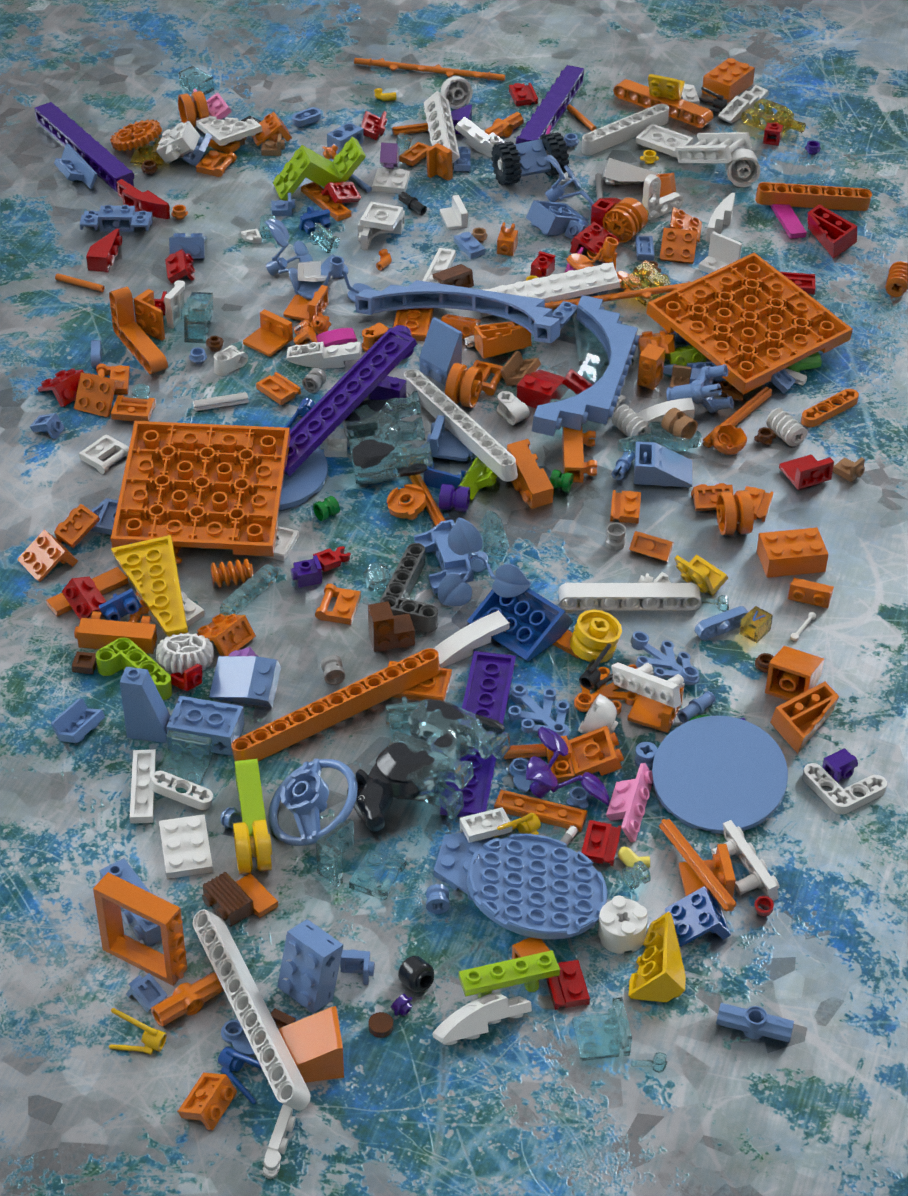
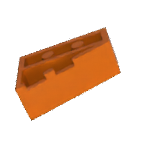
[474,321,532,359]
[507,439,554,509]
[770,681,839,754]

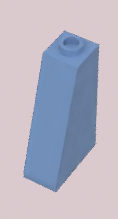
[120,667,171,743]

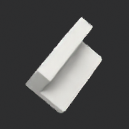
[440,195,468,230]
[298,261,332,282]

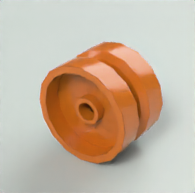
[178,91,209,128]
[445,363,483,408]
[716,490,754,536]

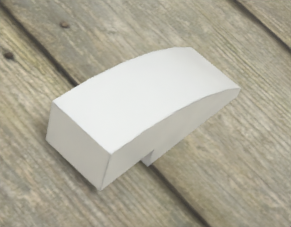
[637,398,695,429]

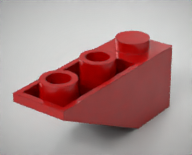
[591,198,621,228]
[86,228,122,272]

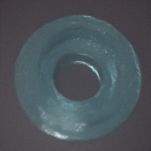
[131,384,150,399]

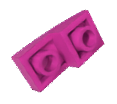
[316,328,357,347]

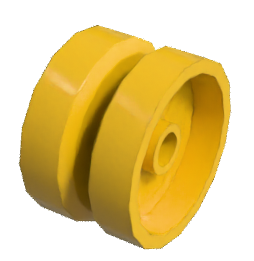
[570,609,622,663]
[233,819,272,874]

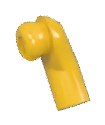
[374,88,396,101]

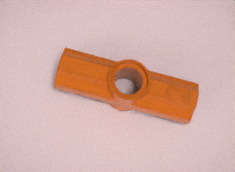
[484,112,524,138]
[151,972,224,1027]

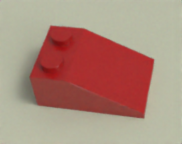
[517,370,569,409]

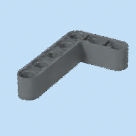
[380,543,438,632]

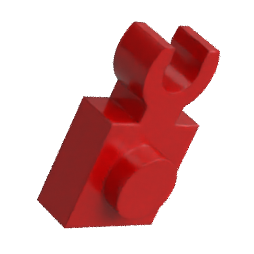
[313,546,351,572]

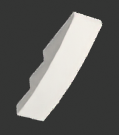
[718,85,769,123]
[706,193,735,242]
[433,610,509,668]

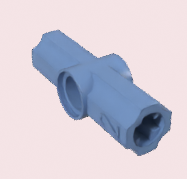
[716,1003,794,1043]

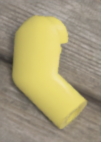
[618,846,650,869]

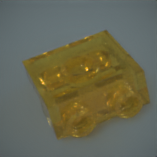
[620,260,671,307]

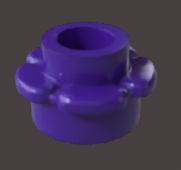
[805,140,821,155]
[390,994,413,1016]

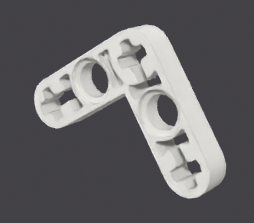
[642,174,684,220]
[802,763,887,814]

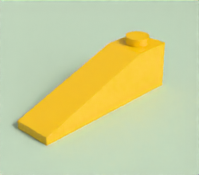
[628,912,686,1002]

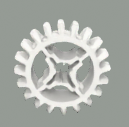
[156,633,214,674]

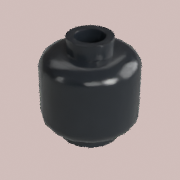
[398,956,434,992]

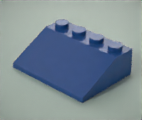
[467,588,573,662]

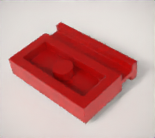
[509,83,538,106]
[780,272,816,295]
[581,820,622,866]
[546,960,590,1010]

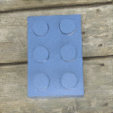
[166,696,245,756]
[277,919,343,1013]

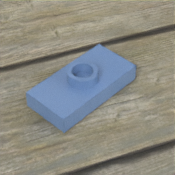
[635,236,654,261]

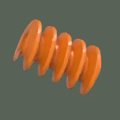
[885,261,908,297]
[211,559,254,588]

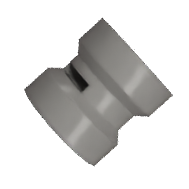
[302,368,327,393]
[605,523,626,551]
[321,655,345,685]

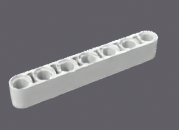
[581,104,669,155]
[558,583,702,611]

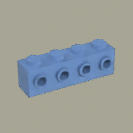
[99,858,162,947]

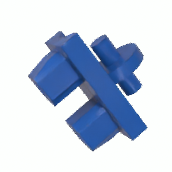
[299,206,331,235]
[99,588,142,621]

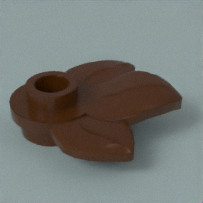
[717,381,754,401]

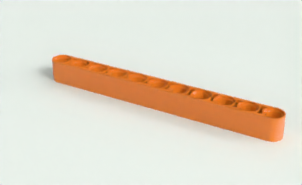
[231,648,440,762]

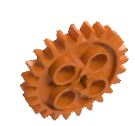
[110,119,162,151]

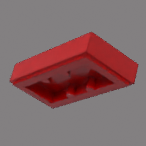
[562,369,593,395]

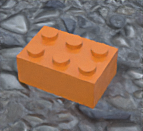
[702,58,755,103]
[757,527,829,578]

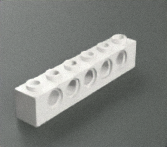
[423,91,460,164]

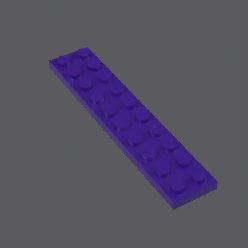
[284,328,417,476]
[440,651,516,817]

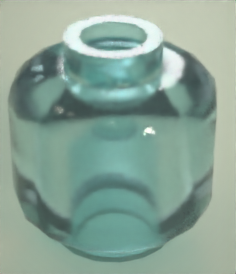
[363,563,391,594]

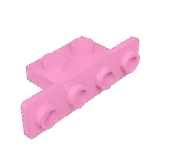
[193,88,232,119]
[606,763,653,842]

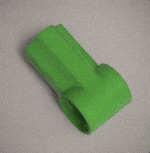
[787,352,822,373]

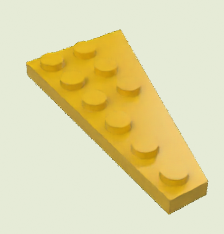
[111,535,188,637]

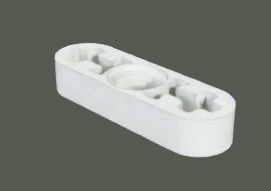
[149,771,213,810]

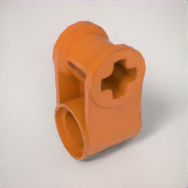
[361,322,389,352]

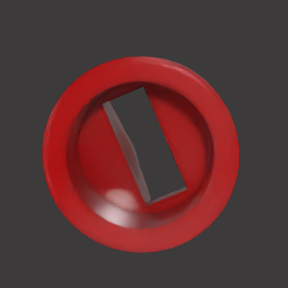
[755,896,774,917]

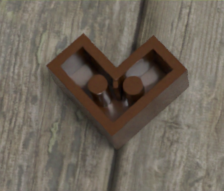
[368,601,415,652]

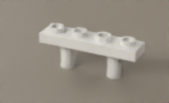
[612,662,684,708]
[711,820,779,901]

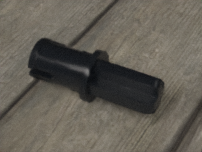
[398,192,427,216]

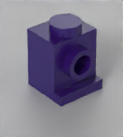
[290,555,322,588]
[822,748,858,784]

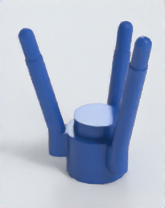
[284,397,315,428]
[218,1046,262,1104]

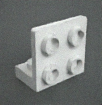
[698,232,742,274]

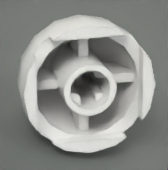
[441,76,473,109]
[578,694,618,734]

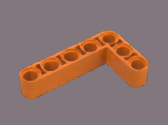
[109,286,168,374]

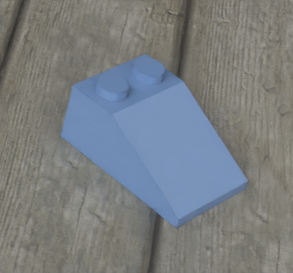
[526,200,588,236]
[420,317,462,386]
[209,656,281,708]

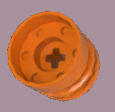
[603,198,648,243]

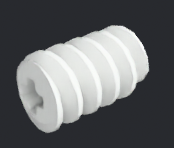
[612,404,651,443]
[766,408,808,446]

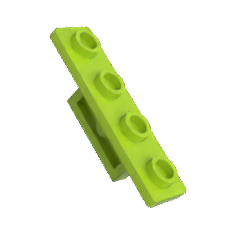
[458,457,497,501]

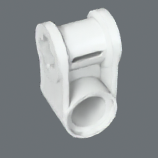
[214,345,248,376]
[497,391,530,425]

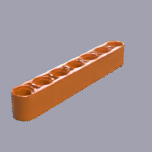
[613,79,714,128]
[755,182,872,211]

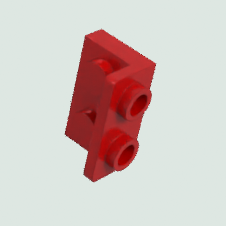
[321,181,361,203]

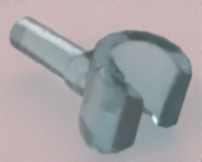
[701,595,729,612]
[631,1052,667,1073]

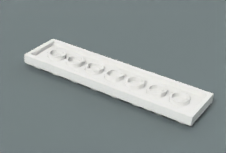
[480,262,620,317]

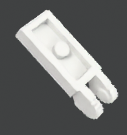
[262,1104,296,1179]

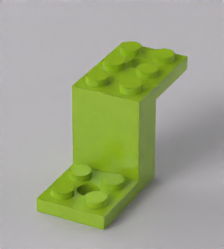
[273,137,366,201]

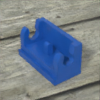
[424,461,466,489]

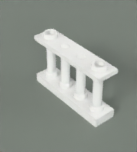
[675,132,752,163]

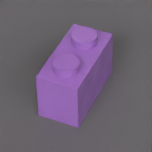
[380,142,400,169]

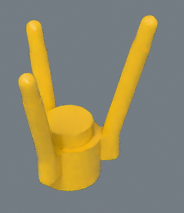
[494,813,541,837]
[109,1008,167,1055]

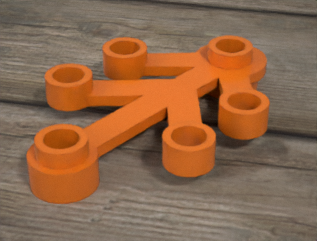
[574,664,638,715]

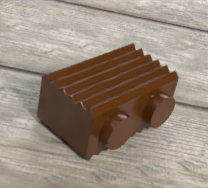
[202,872,254,927]

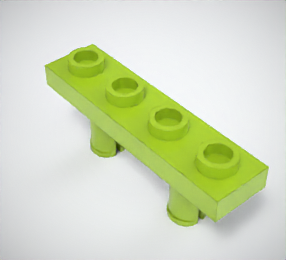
[458,950,560,998]

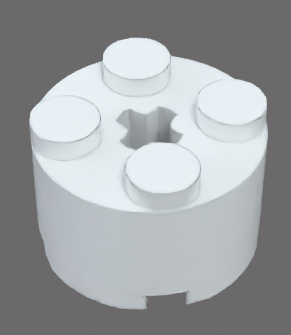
[725,149,761,187]
[598,896,648,954]

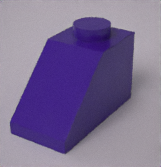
[451,104,472,135]

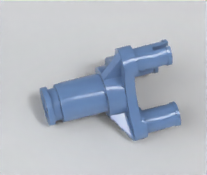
[666,364,734,413]

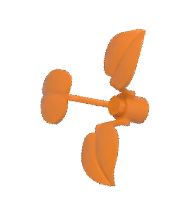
[566,237,641,289]

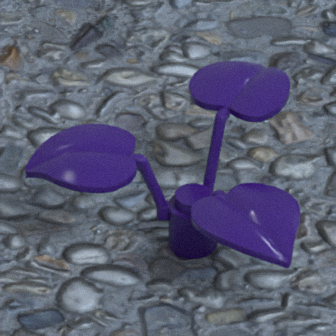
[526,726,610,806]

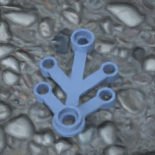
[631,631,700,685]
[508,684,569,737]

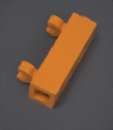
[562,427,597,483]
[74,611,158,654]

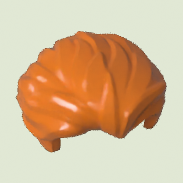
[710,423,747,455]

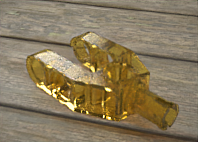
[741,99,806,133]

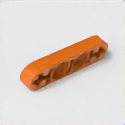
[801,389,859,427]

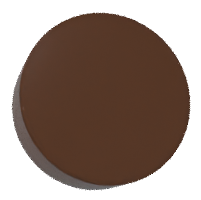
[368,1012,393,1038]

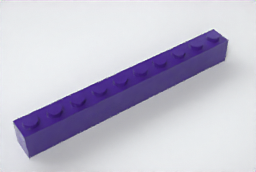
[516,65,584,144]
[34,102,135,192]

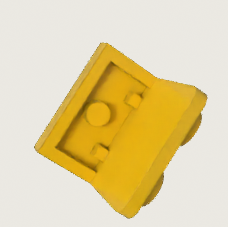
[648,74,685,100]
[674,554,728,596]

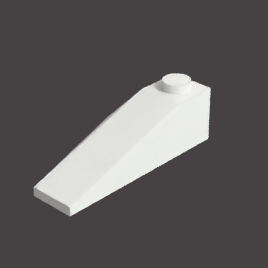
[602,158,659,186]

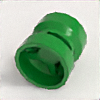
[550,469,574,493]
[313,496,340,521]

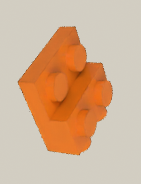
[568,725,624,776]

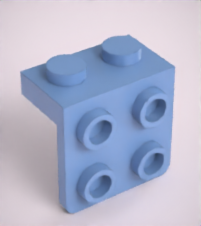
[169,233,207,258]
[427,415,469,461]

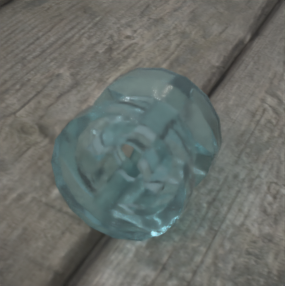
[622,861,651,890]

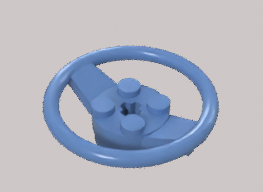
[268,758,358,846]

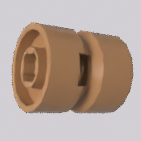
[661,408,698,442]

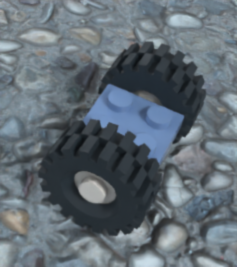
[491,132,569,186]

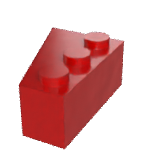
[808,204,857,259]

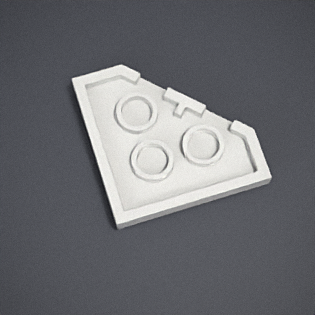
[196,116,262,146]

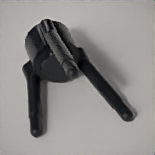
[699,87,728,113]
[579,643,613,690]

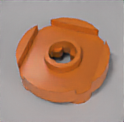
[387,484,427,520]

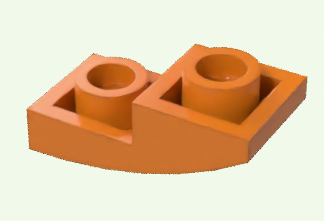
[546,736,575,783]

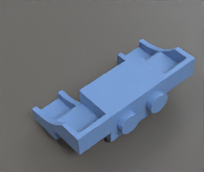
[80,205,153,232]
[414,520,474,594]

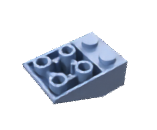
[634,441,692,487]

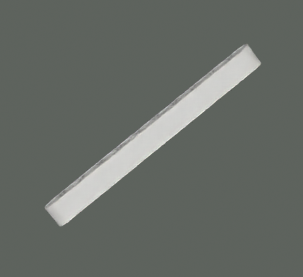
[404,369,518,481]
[193,909,311,1111]

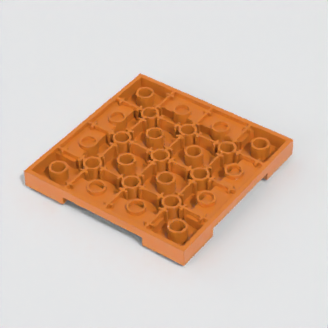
[646,253,853,394]
[111,421,290,557]

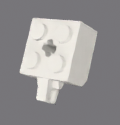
[156,121,200,164]

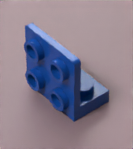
[665,886,731,947]

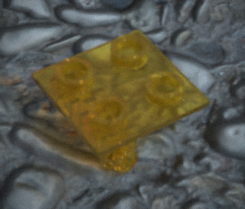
[130,138,164,166]

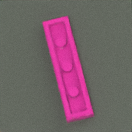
[770,204,807,239]

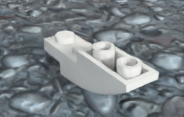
[455,117,505,157]
[286,342,362,368]
[433,992,532,1045]

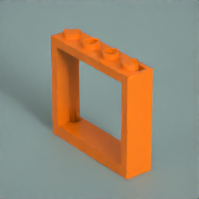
[93,872,188,986]

